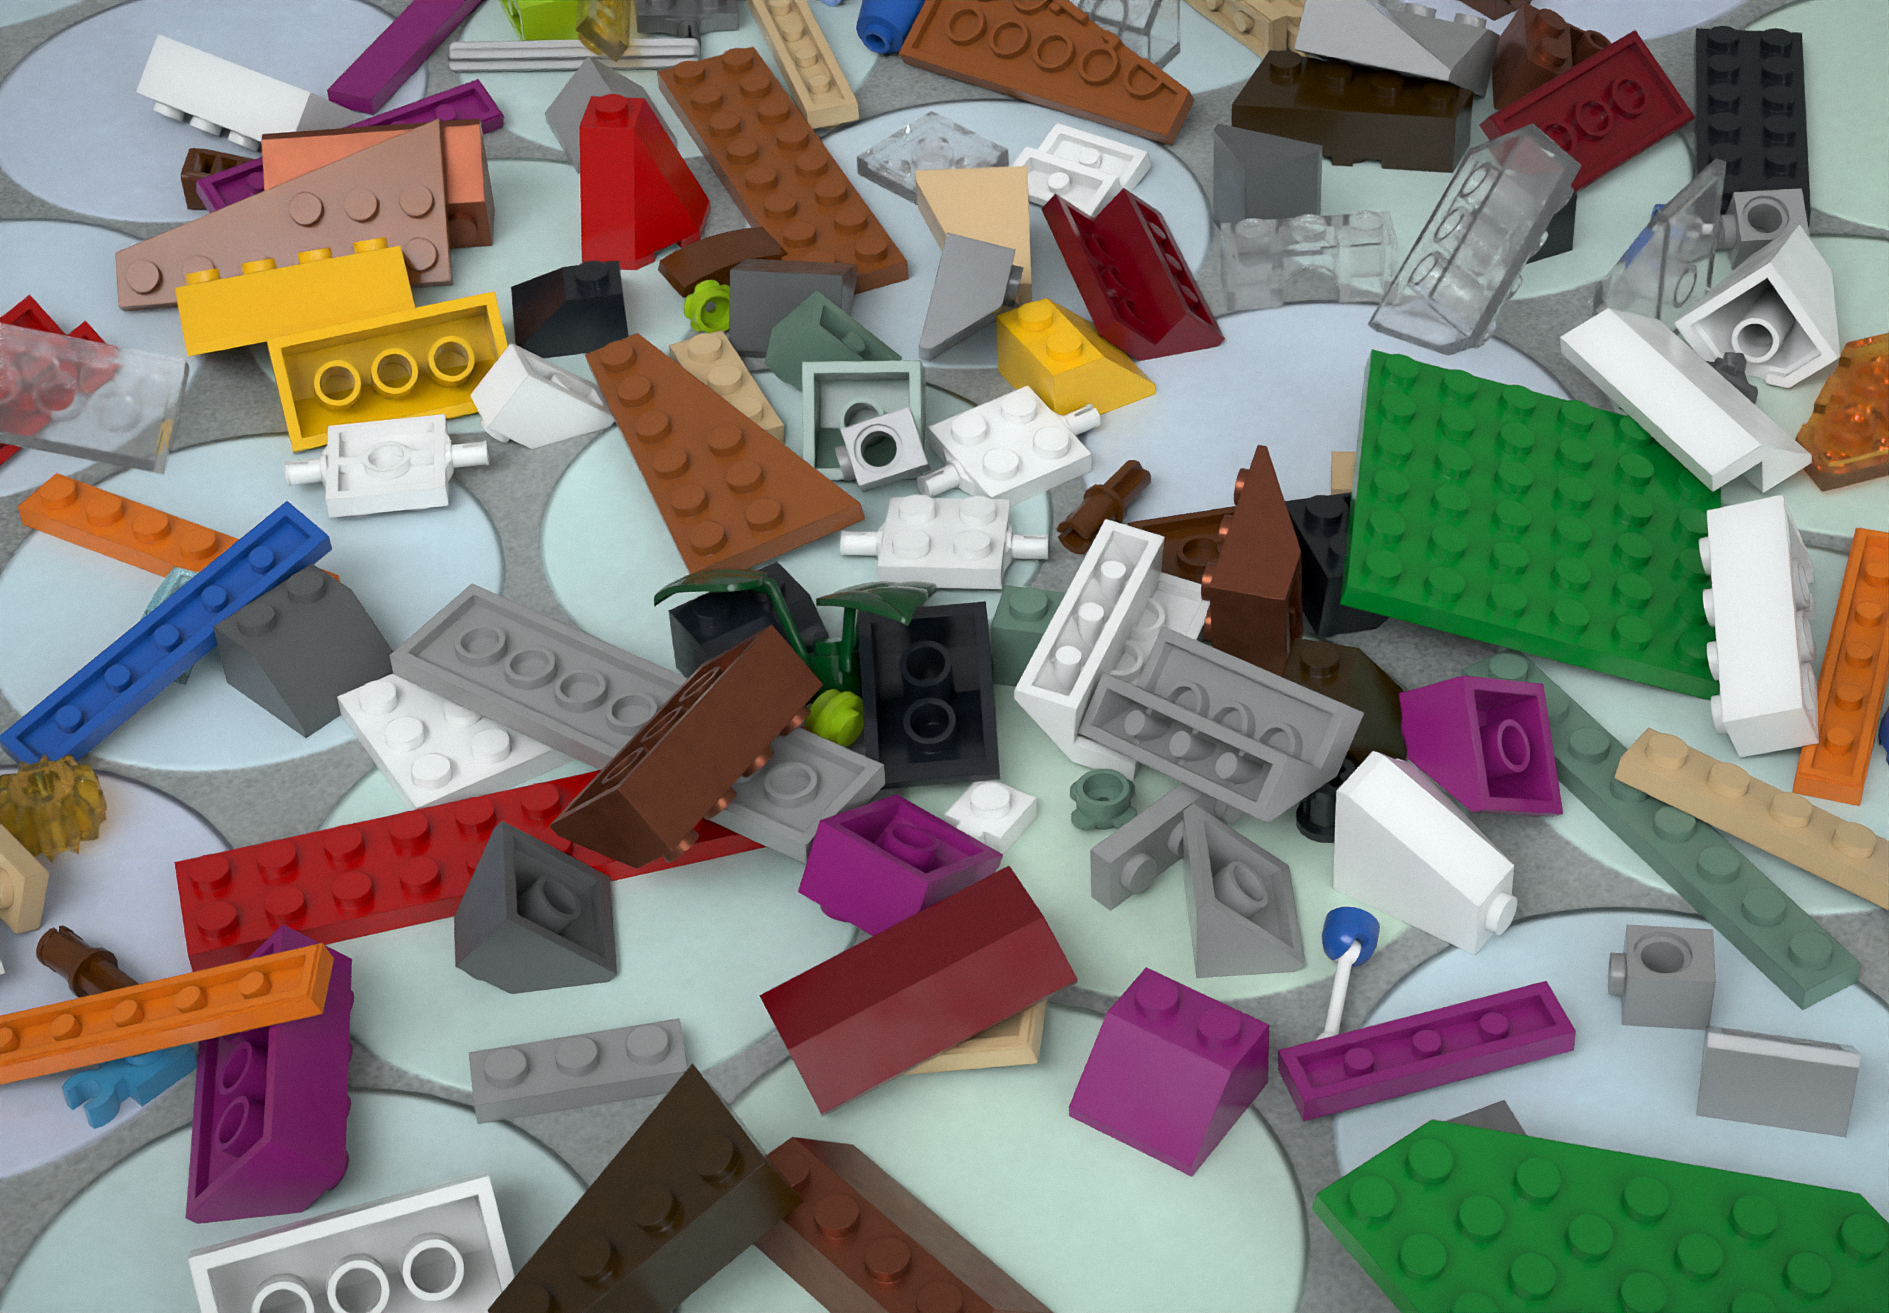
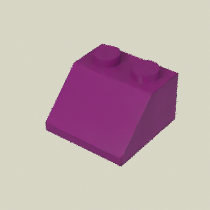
[1399,675,1563,817]
[798,794,1003,936]
[1069,967,1269,1177]

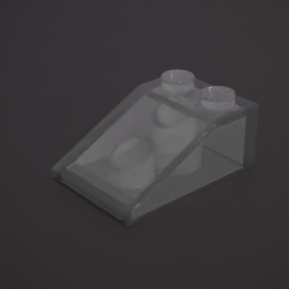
[1588,159,1726,336]

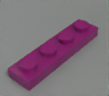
[1278,981,1576,1122]

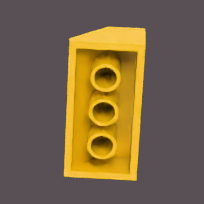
[175,237,415,356]
[267,291,508,453]

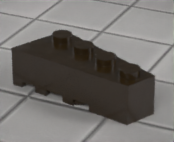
[1232,50,1473,173]
[488,1063,803,1313]

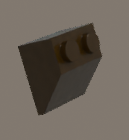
[1282,638,1408,769]

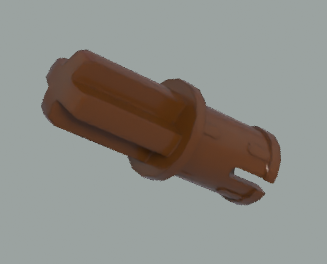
[1057,460,1151,554]
[36,925,139,998]

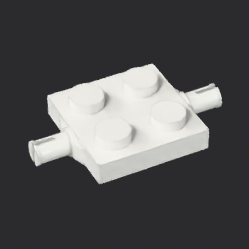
[917,385,1101,506]
[285,414,490,518]
[840,494,1050,589]

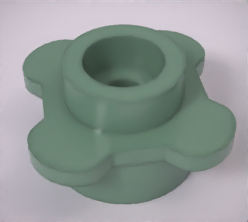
[1070,769,1137,830]

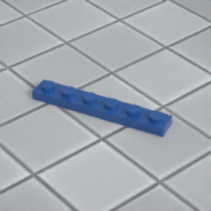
[0,501,332,789]

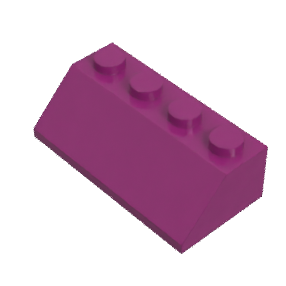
[185,925,354,1224]

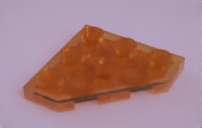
[1795,332,1889,492]

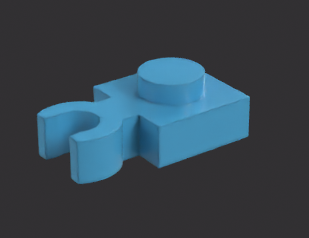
[61,1044,197,1129]

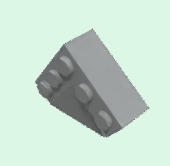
[1294,0,1500,98]

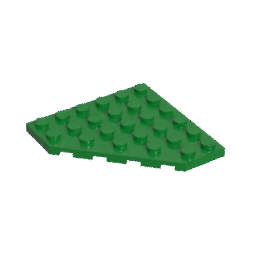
[1311,1119,1889,1313]

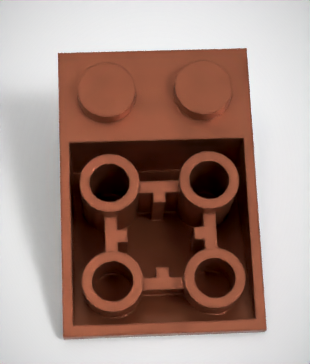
[1492,2,1611,110]
[1201,445,1303,677]

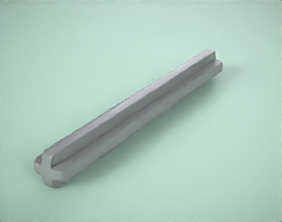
[448,38,700,72]

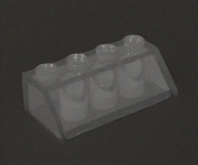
[1367,123,1582,356]
[0,323,190,475]

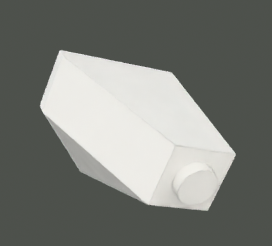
[1674,224,1840,388]
[1333,751,1518,955]

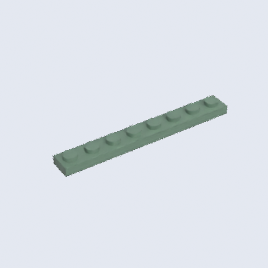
[1462,648,1861,1010]

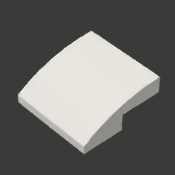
[1012,122,1151,218]

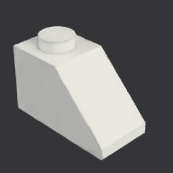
[470,343,615,449]

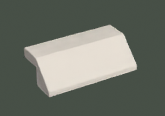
[1560,308,1812,493]
[1014,519,1210,781]

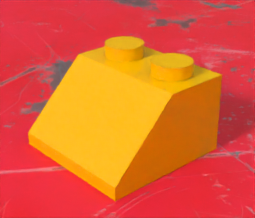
[996,298,1156,416]

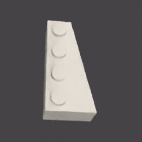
[1699,495,1819,758]

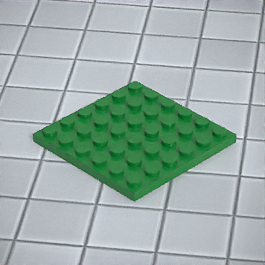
[1340,349,1721,701]

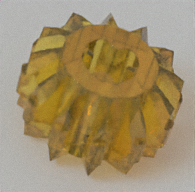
[0,753,107,863]

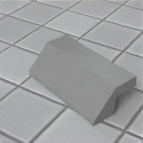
[1077,626,1364,823]

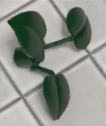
[654,568,937,704]

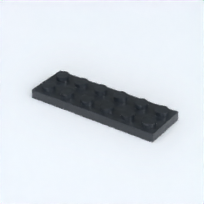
[1694,26,1811,228]

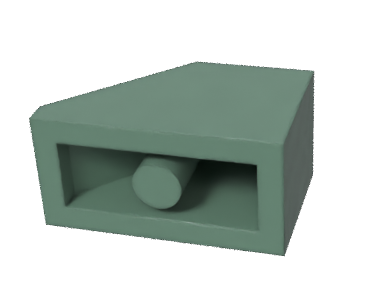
[764,290,902,392]
[991,585,1066,687]

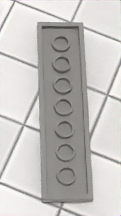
[389,583,886,864]

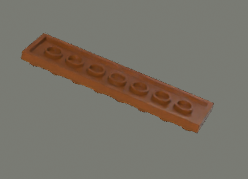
[657,46,908,295]

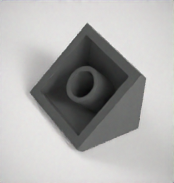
[1213,123,1323,263]
[729,259,858,358]

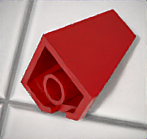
[579,94,711,270]

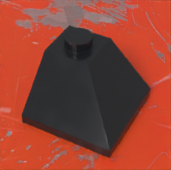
[511,260,629,359]

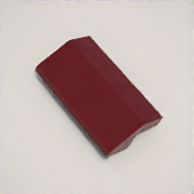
[1041,188,1225,361]
[759,866,1078,1117]

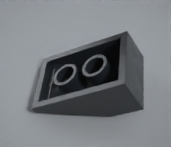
[857,601,1000,790]

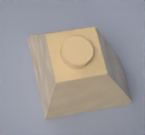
[915,166,1032,314]

